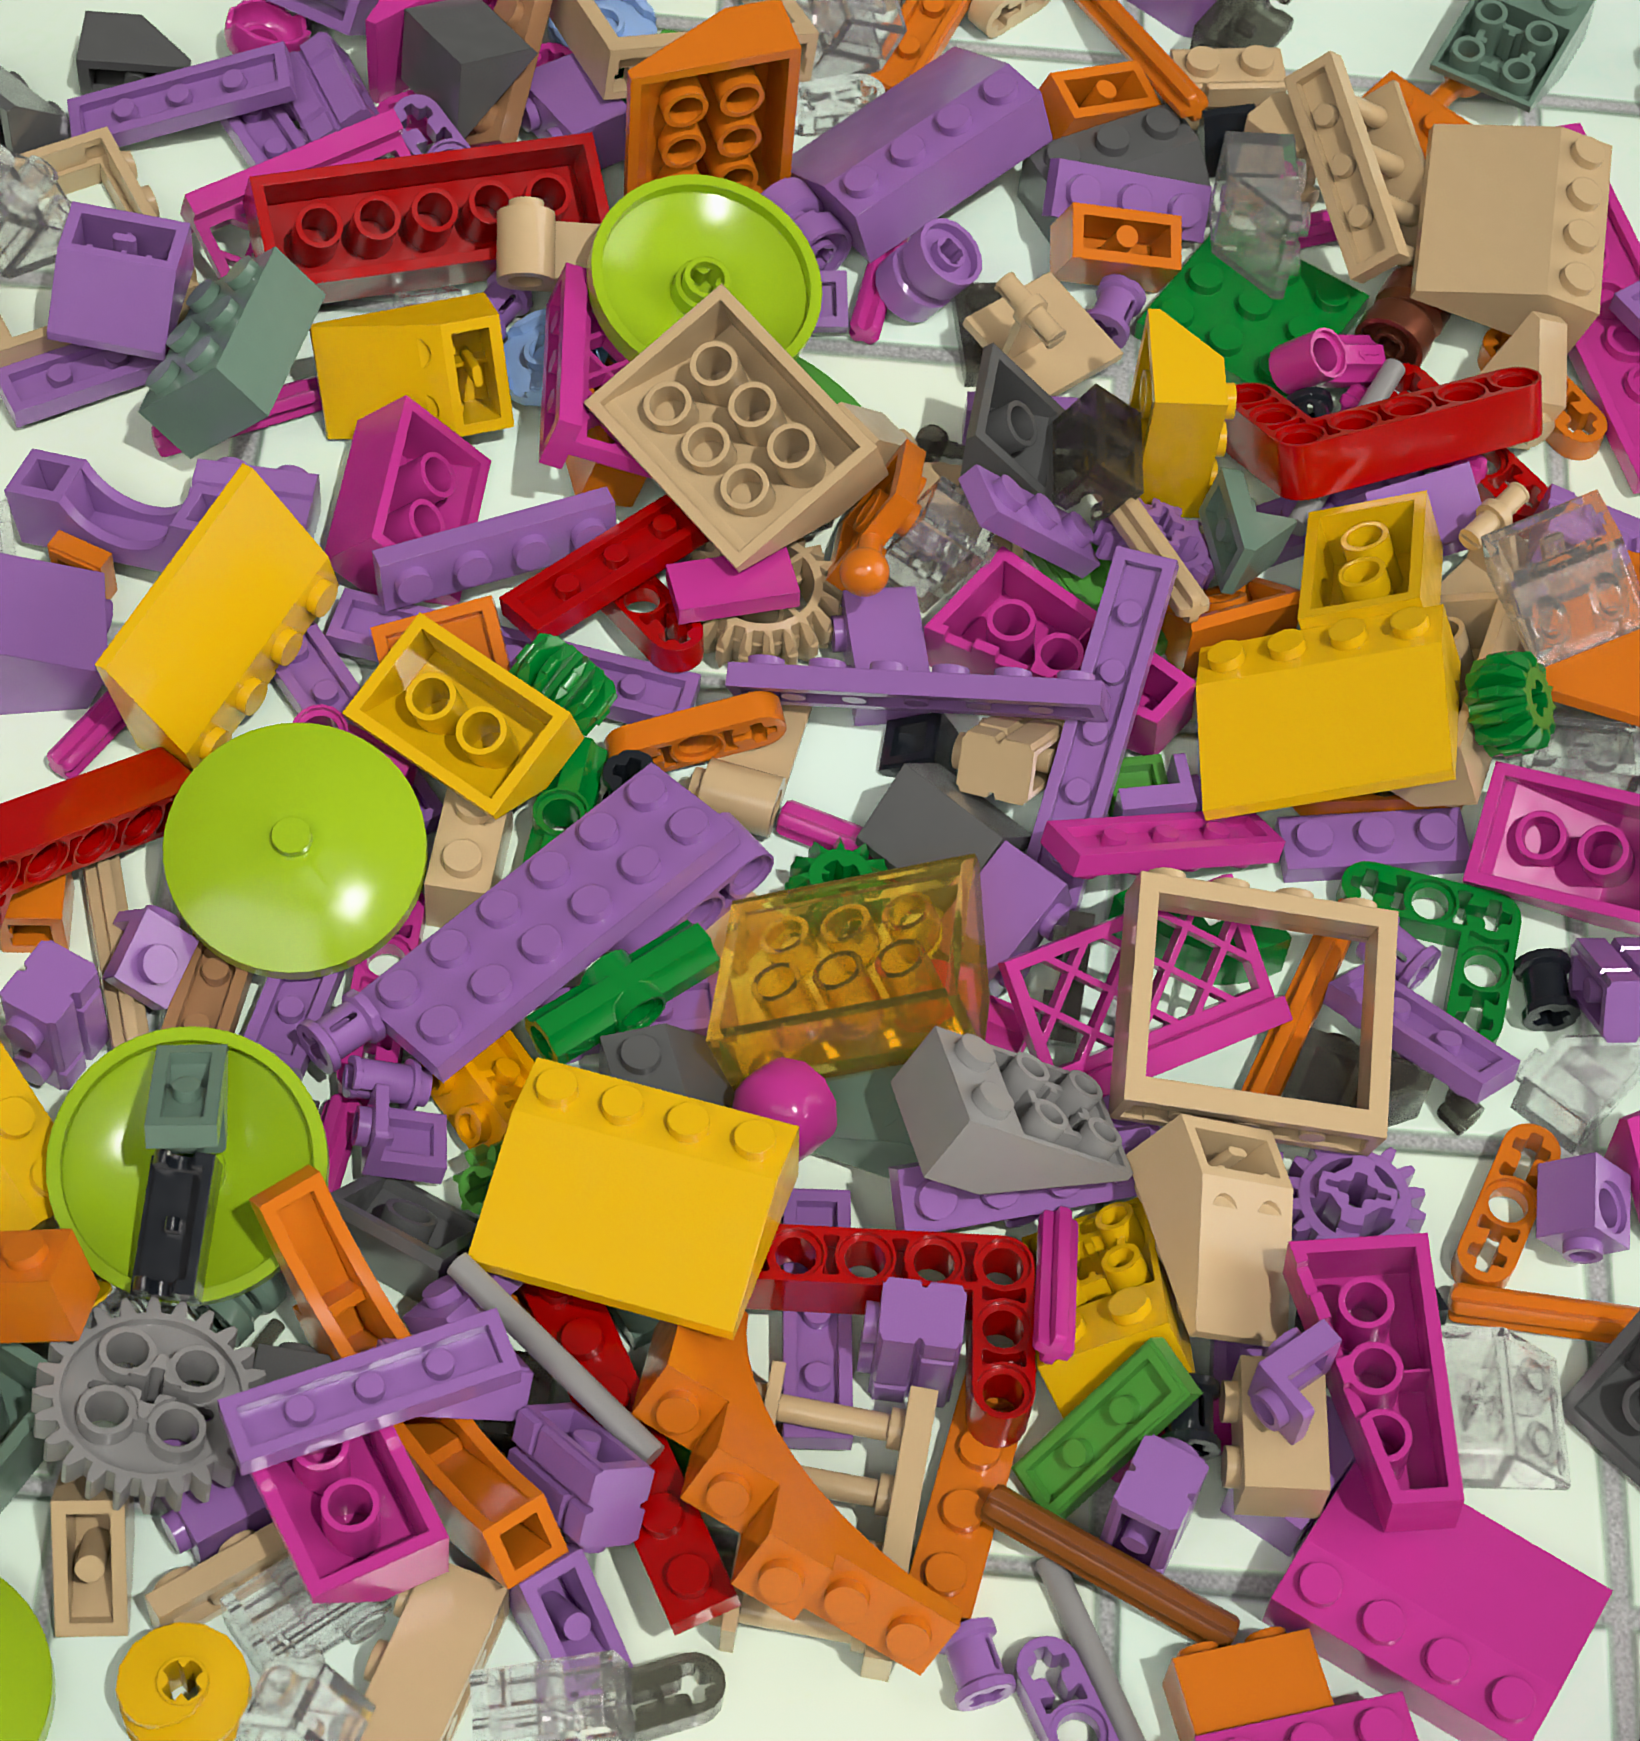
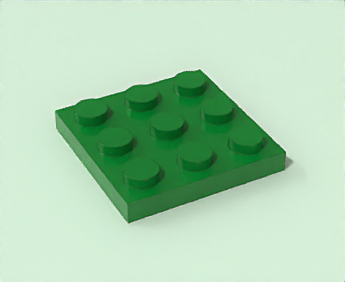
[1134,218,1370,398]

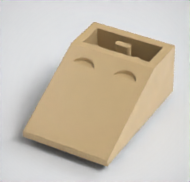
[1126,1114,1293,1347]

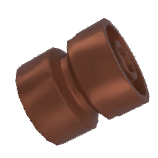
[1354,266,1452,367]

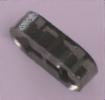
[591,1652,726,1741]

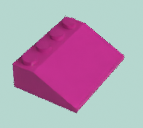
[1262,1461,1613,1741]

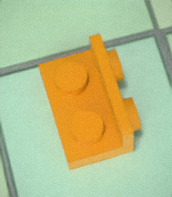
[420,1030,534,1149]

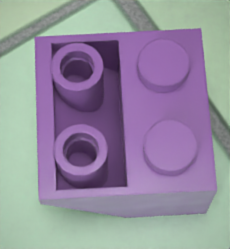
[47,201,194,361]

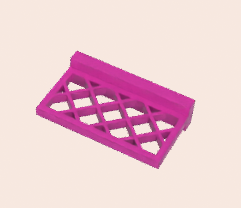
[180,108,411,280]
[538,262,652,479]
[998,873,1293,1097]

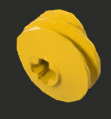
[115,1622,252,1741]

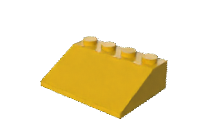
[94,463,339,771]
[1196,604,1461,821]
[468,1057,799,1340]

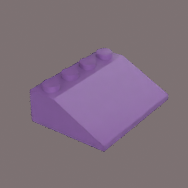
[791,46,1053,263]

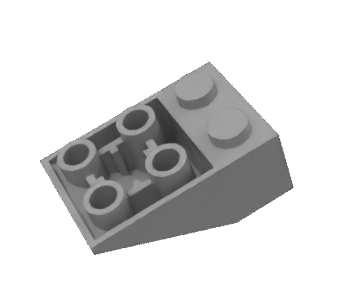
[890,1026,1133,1195]

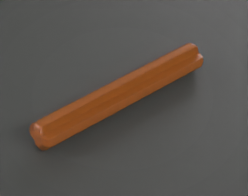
[980,1484,1240,1648]

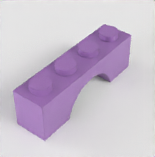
[4,448,224,572]

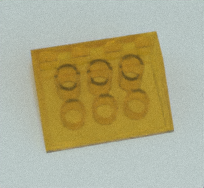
[706,853,990,1092]

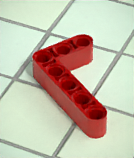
[1224,367,1543,500]
[0,747,192,930]
[746,1224,1036,1448]

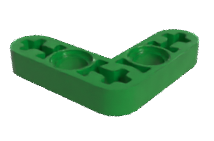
[1336,861,1522,1044]

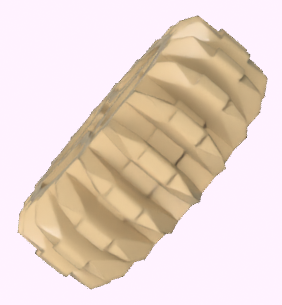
[689,537,843,668]

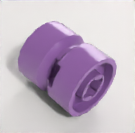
[761,177,852,270]
[876,218,982,323]

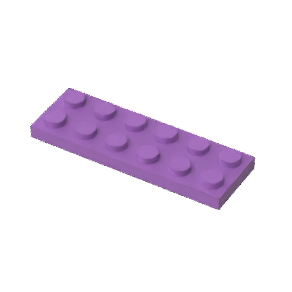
[360,762,740,1083]

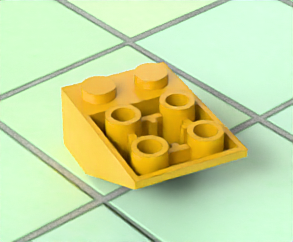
[309,292,515,439]
[1021,1197,1196,1419]

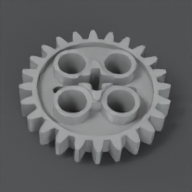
[31,1297,266,1514]

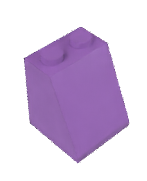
[0,553,113,715]

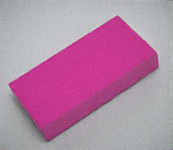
[666,547,800,625]

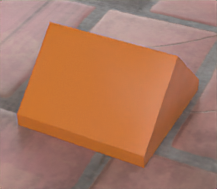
[1161,577,1300,679]

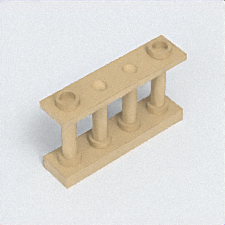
[1283,51,1425,284]
[708,1360,939,1682]

